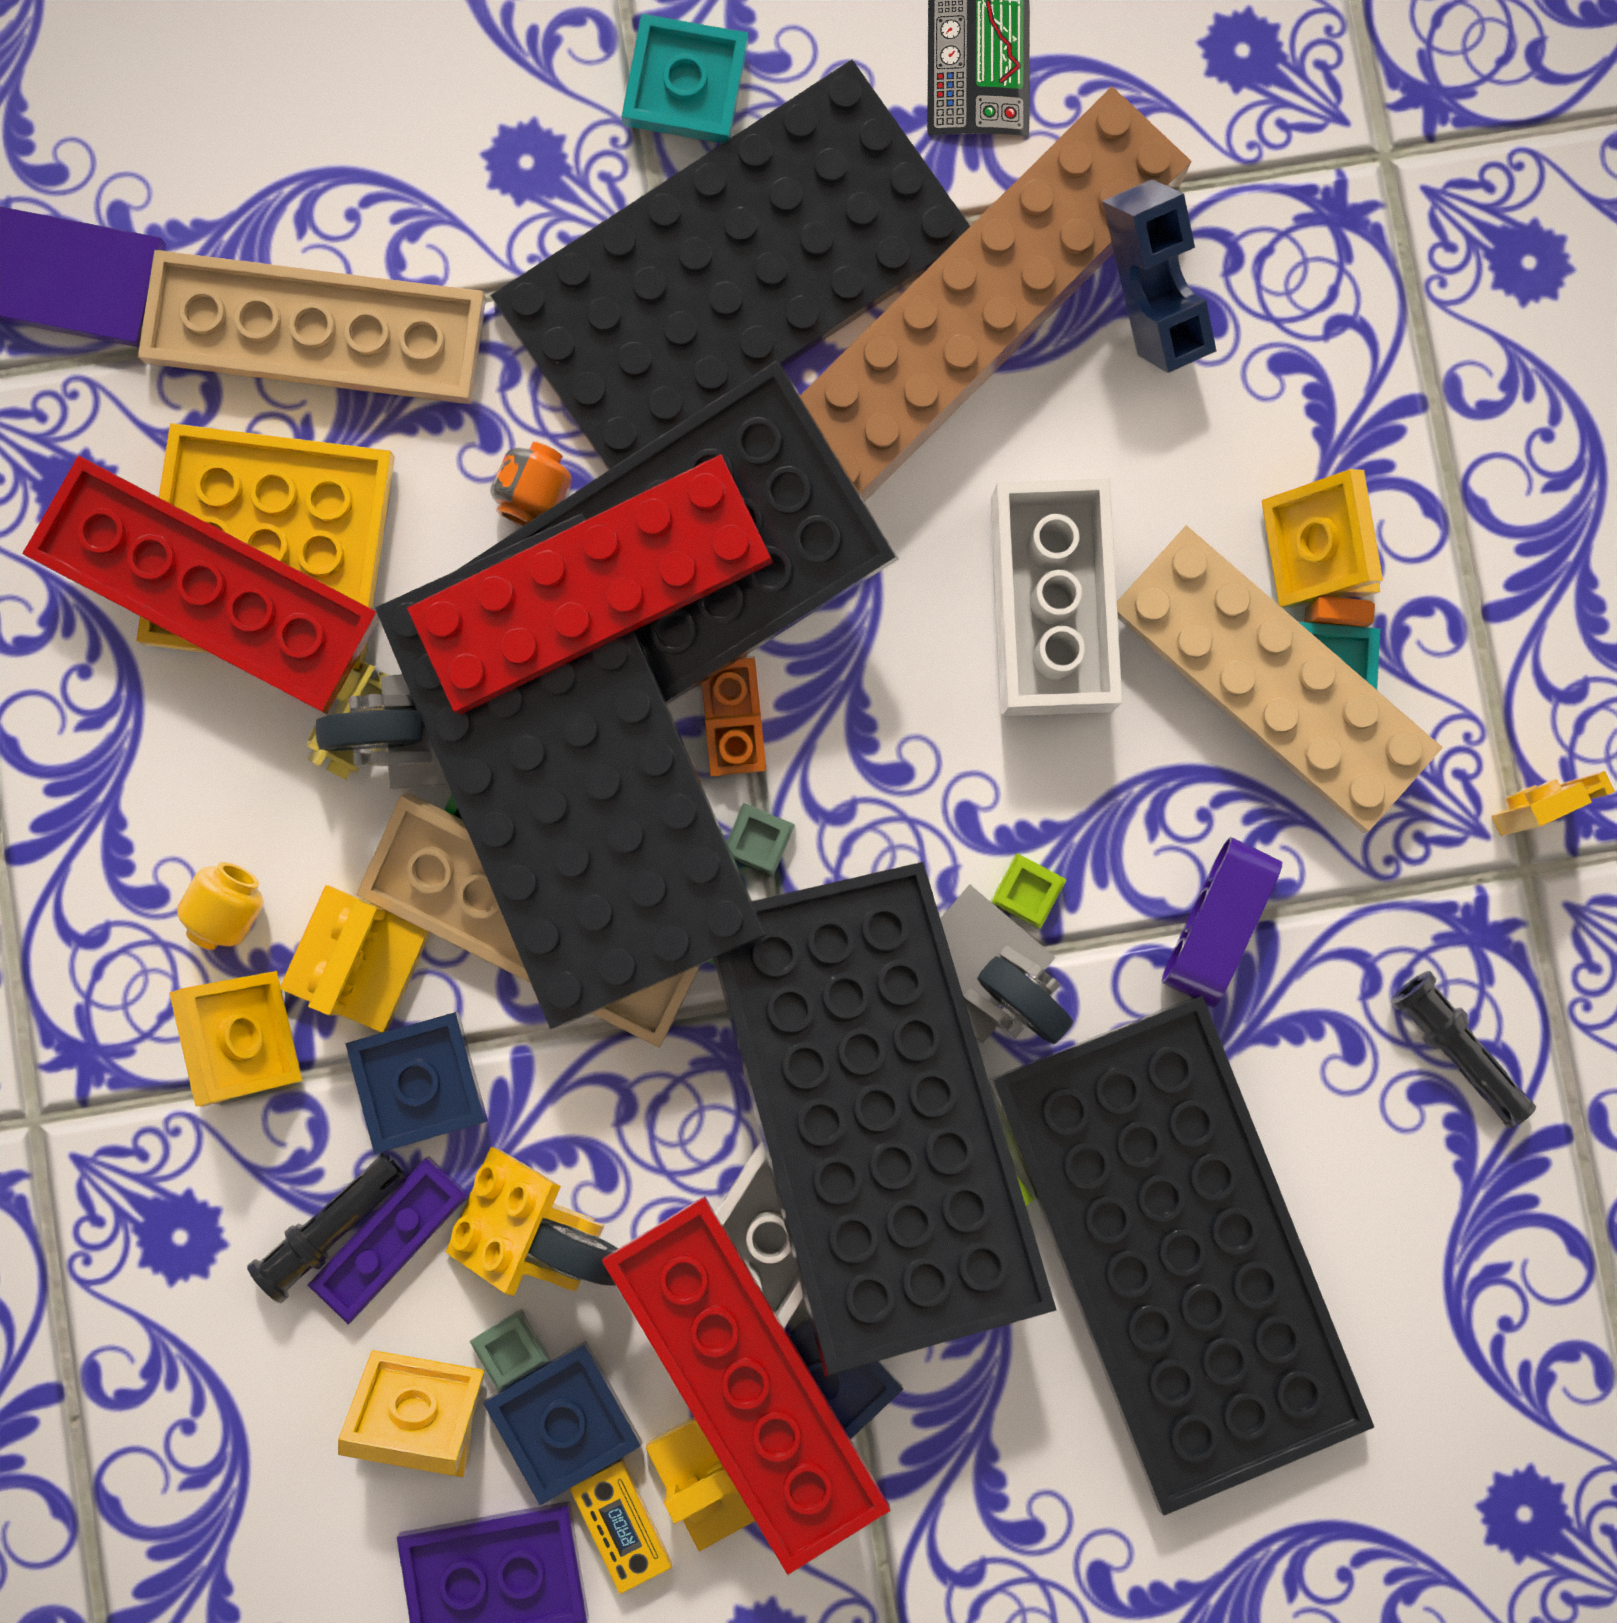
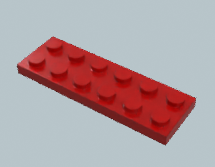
[22,455,379,715]
[407,455,773,715]
[602,1196,891,1575]

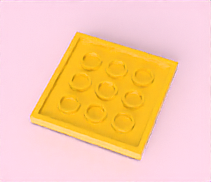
[136,423,395,672]

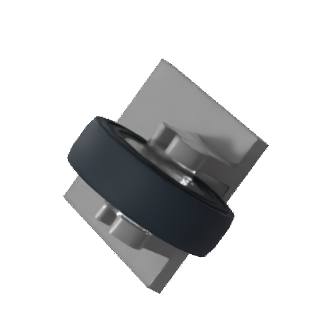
[316,674,448,789]
[940,884,1073,1044]

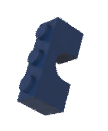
[1102,180,1217,373]

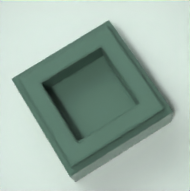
[727,803,795,877]
[469,1309,550,1392]

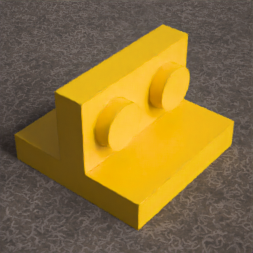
[1261,469,1383,607]
[279,885,431,1033]
[169,971,303,1107]
[338,1350,484,1478]
[645,1417,755,1552]

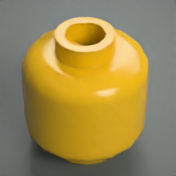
[177,862,264,950]

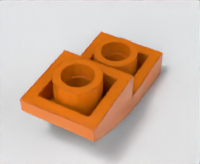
[702,656,766,776]

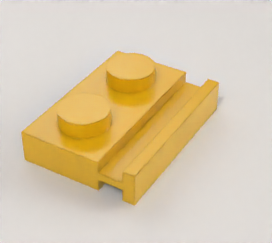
[1491,771,1615,836]

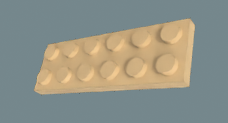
[138,250,486,404]
[1117,525,1443,833]
[356,792,701,1048]

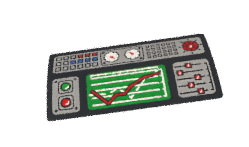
[927,0,1030,137]

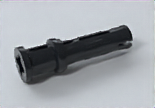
[1391,971,1536,1128]
[247,1152,407,1304]

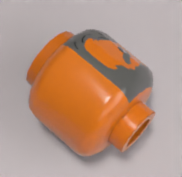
[490,442,573,526]

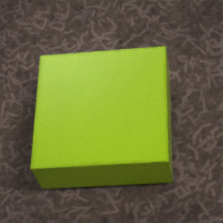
[990,853,1067,929]

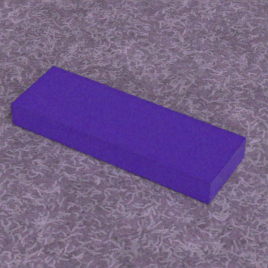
[307,1156,470,1325]

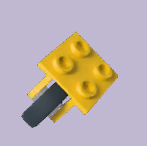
[445,1146,618,1296]

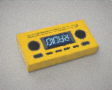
[570,1457,673,1594]

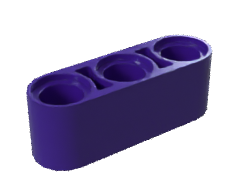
[1161,836,1283,1008]

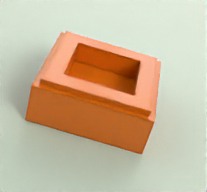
[1304,596,1375,627]

